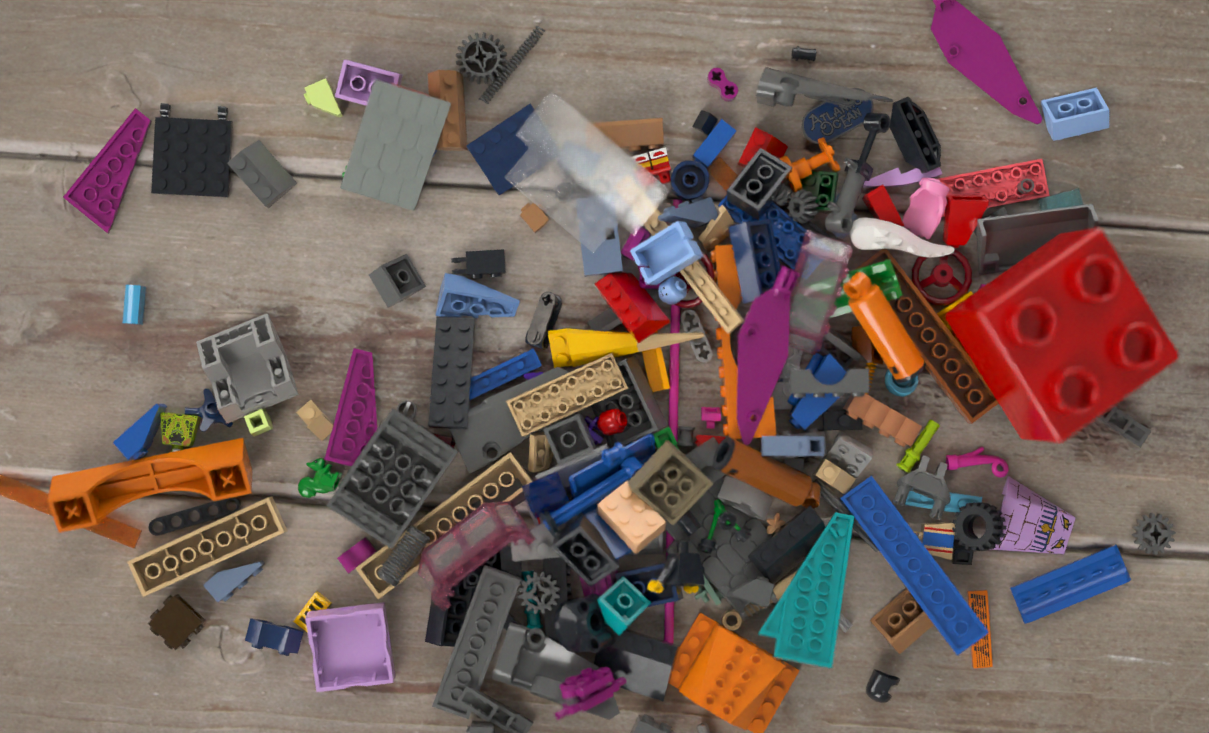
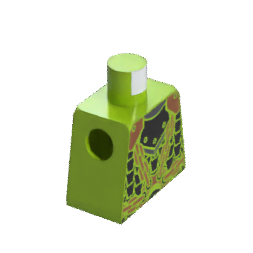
[161,412,201,452]

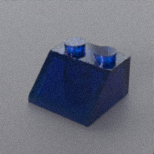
[522,472,570,519]

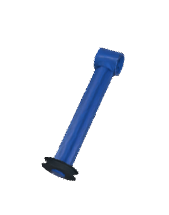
[540,456,643,537]

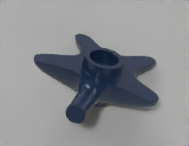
[185,389,233,432]

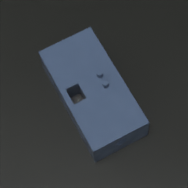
[575,194,623,277]

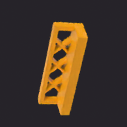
[642,331,670,392]

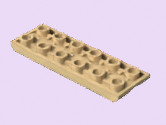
[506,353,628,437]

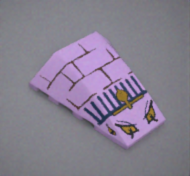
[992,476,1075,554]

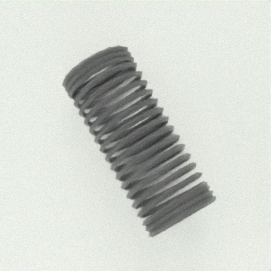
[377,526,430,587]

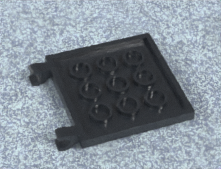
[151,103,233,198]

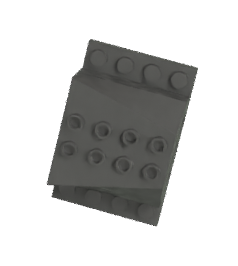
[326,408,458,549]

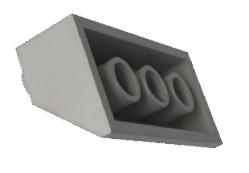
[536,444,609,498]

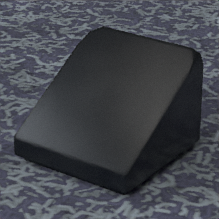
[952,541,974,565]

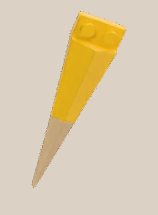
[548,328,704,368]

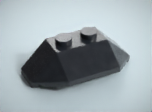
[890,97,941,173]

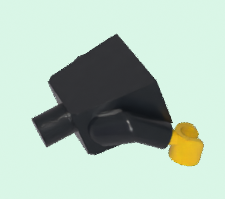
[648,542,705,594]

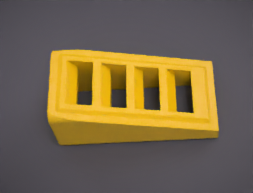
[293,591,332,633]

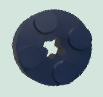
[670,160,709,201]

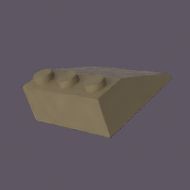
[628,440,713,525]

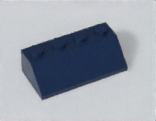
[729,219,781,303]

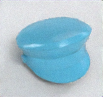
[885,369,919,397]

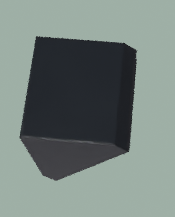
[692,110,718,136]

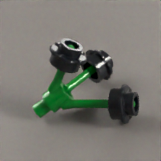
[698,499,752,554]

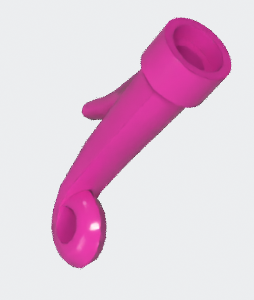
[946,447,1009,478]

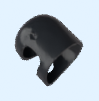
[866,669,900,703]

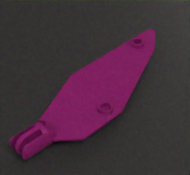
[931,0,1042,124]
[737,266,800,445]

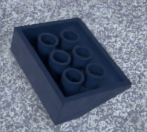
[466,103,561,196]

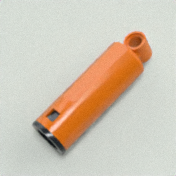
[844,272,926,383]

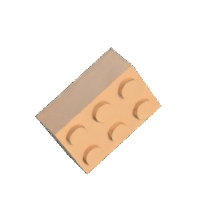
[597,481,666,554]

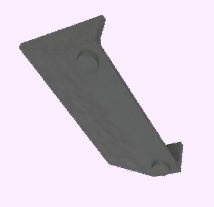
[977,204,1099,275]

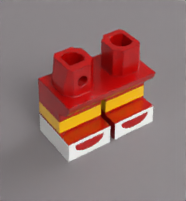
[630,147,671,190]

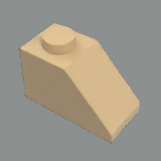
[813,458,856,495]

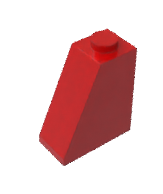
[862,185,905,227]
[942,195,989,248]

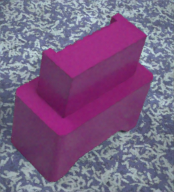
[621,225,651,263]

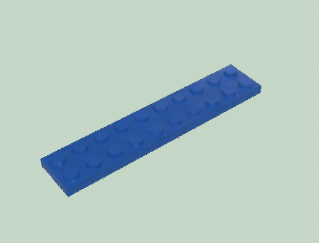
[840,475,989,656]

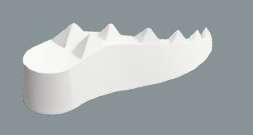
[849,218,954,258]

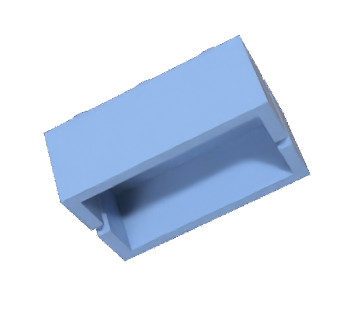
[630,221,704,285]

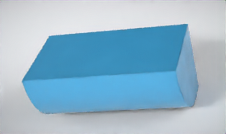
[122,285,146,325]

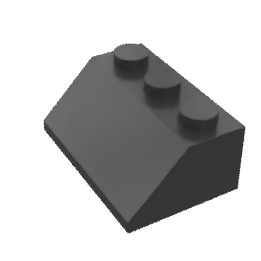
[227,140,297,208]

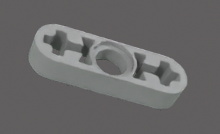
[680,310,713,363]

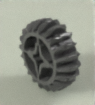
[456,32,507,85]

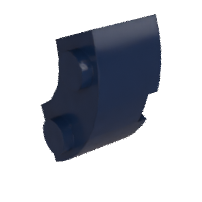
[245,618,304,656]

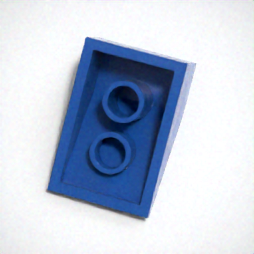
[113,404,167,460]

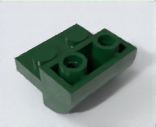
[801,171,839,213]

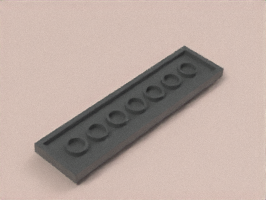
[432,565,521,719]

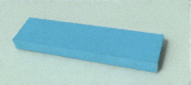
[905,491,982,516]

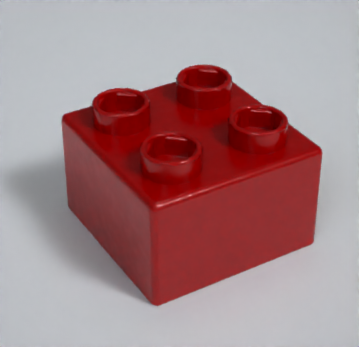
[945,228,1179,443]

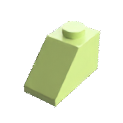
[304,78,343,117]

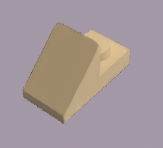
[296,400,333,441]

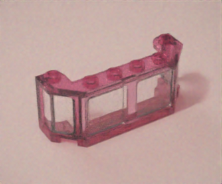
[789,230,853,355]
[417,501,536,611]

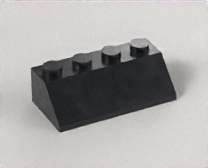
[748,506,825,585]
[425,566,476,647]

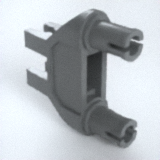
[893,455,951,520]

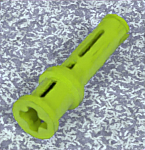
[896,419,940,474]

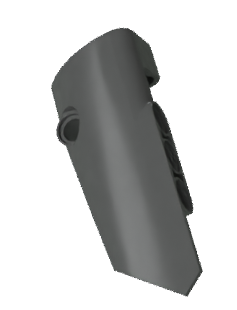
[756,67,893,107]
[449,367,569,474]
[492,622,620,720]

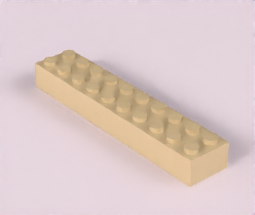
[355,452,535,599]

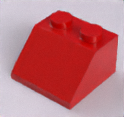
[737,127,788,168]

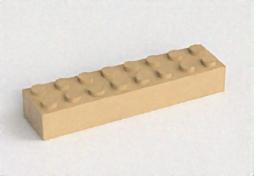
[128,496,288,597]

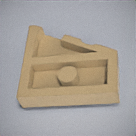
[698,205,736,252]
[528,431,554,473]

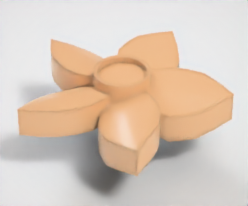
[767,513,786,534]

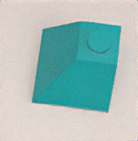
[598,576,651,636]

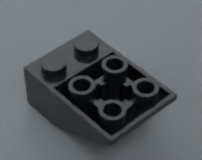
[461,545,523,589]

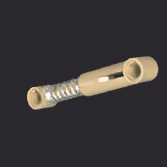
[722,570,798,631]

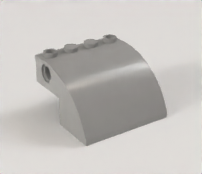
[196,313,299,423]

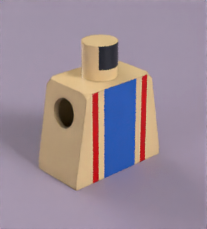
[914,522,955,560]

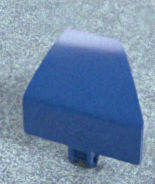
[569,433,656,560]

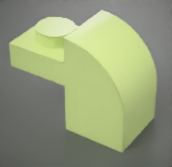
[244,408,273,437]

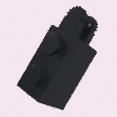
[451,249,506,279]

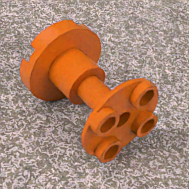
[779,137,841,192]

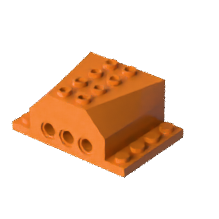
[669,612,800,733]

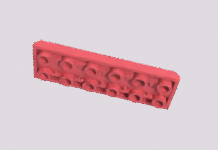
[936,159,1050,217]

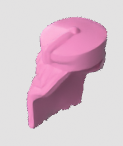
[902,178,950,239]

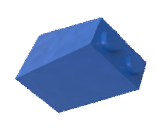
[788,354,846,430]

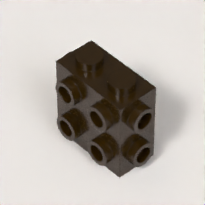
[148,594,206,650]

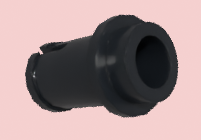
[791,46,816,61]

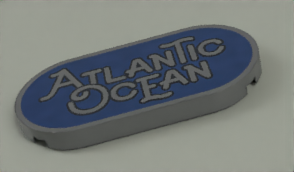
[801,88,874,145]

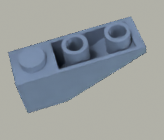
[658,196,718,229]
[762,436,824,457]
[203,561,265,602]

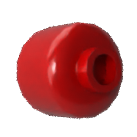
[597,409,627,436]

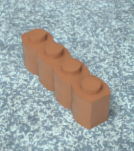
[843,393,922,447]

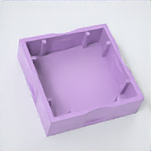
[306,602,395,692]

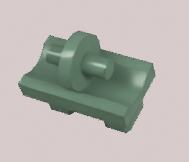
[694,575,724,605]

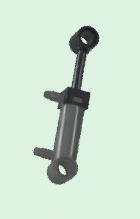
[825,112,890,234]

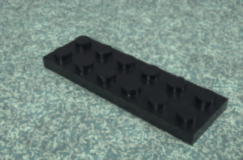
[428,317,475,429]

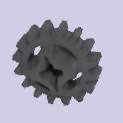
[1132,513,1176,555]
[518,571,560,614]

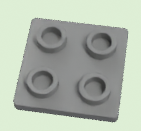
[824,431,873,477]

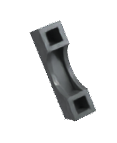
[789,369,869,397]

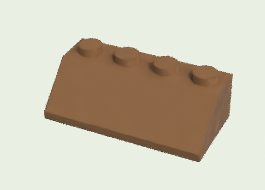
[428,70,467,151]
[585,118,664,154]
[870,588,934,654]

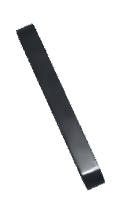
[148,497,241,536]

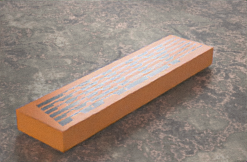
[967,590,993,668]

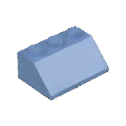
[1041,88,1109,141]

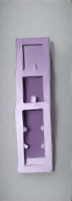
[863,167,942,188]

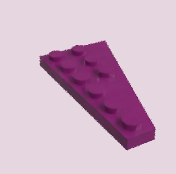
[63,108,152,234]
[324,348,377,466]

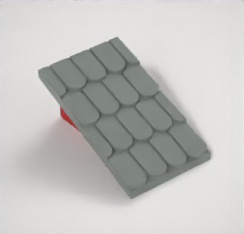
[340,79,451,211]

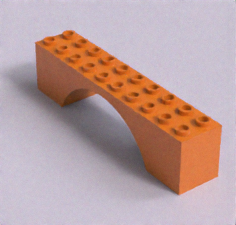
[710,245,776,439]
[48,437,253,533]

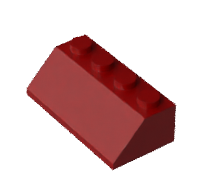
[594,273,670,344]

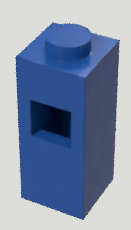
[692,119,736,169]

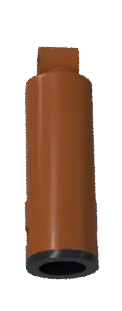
[713,437,821,509]

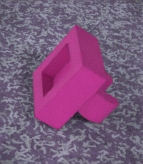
[701,407,721,429]

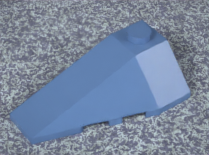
[436,273,519,318]

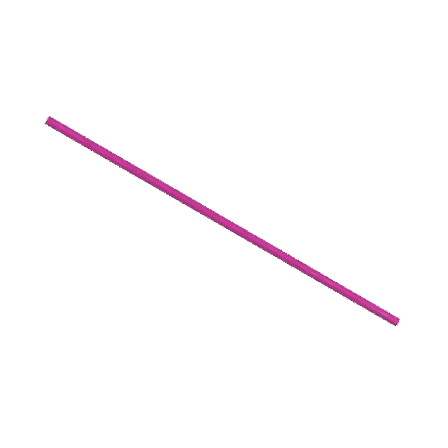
[664,200,683,644]

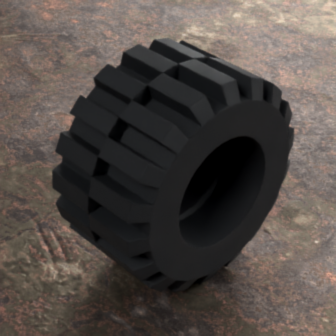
[952,502,1007,551]

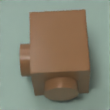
[520,202,550,234]

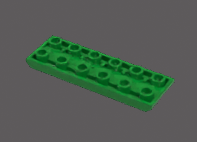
[790,259,903,327]

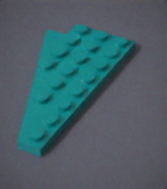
[758,512,854,669]

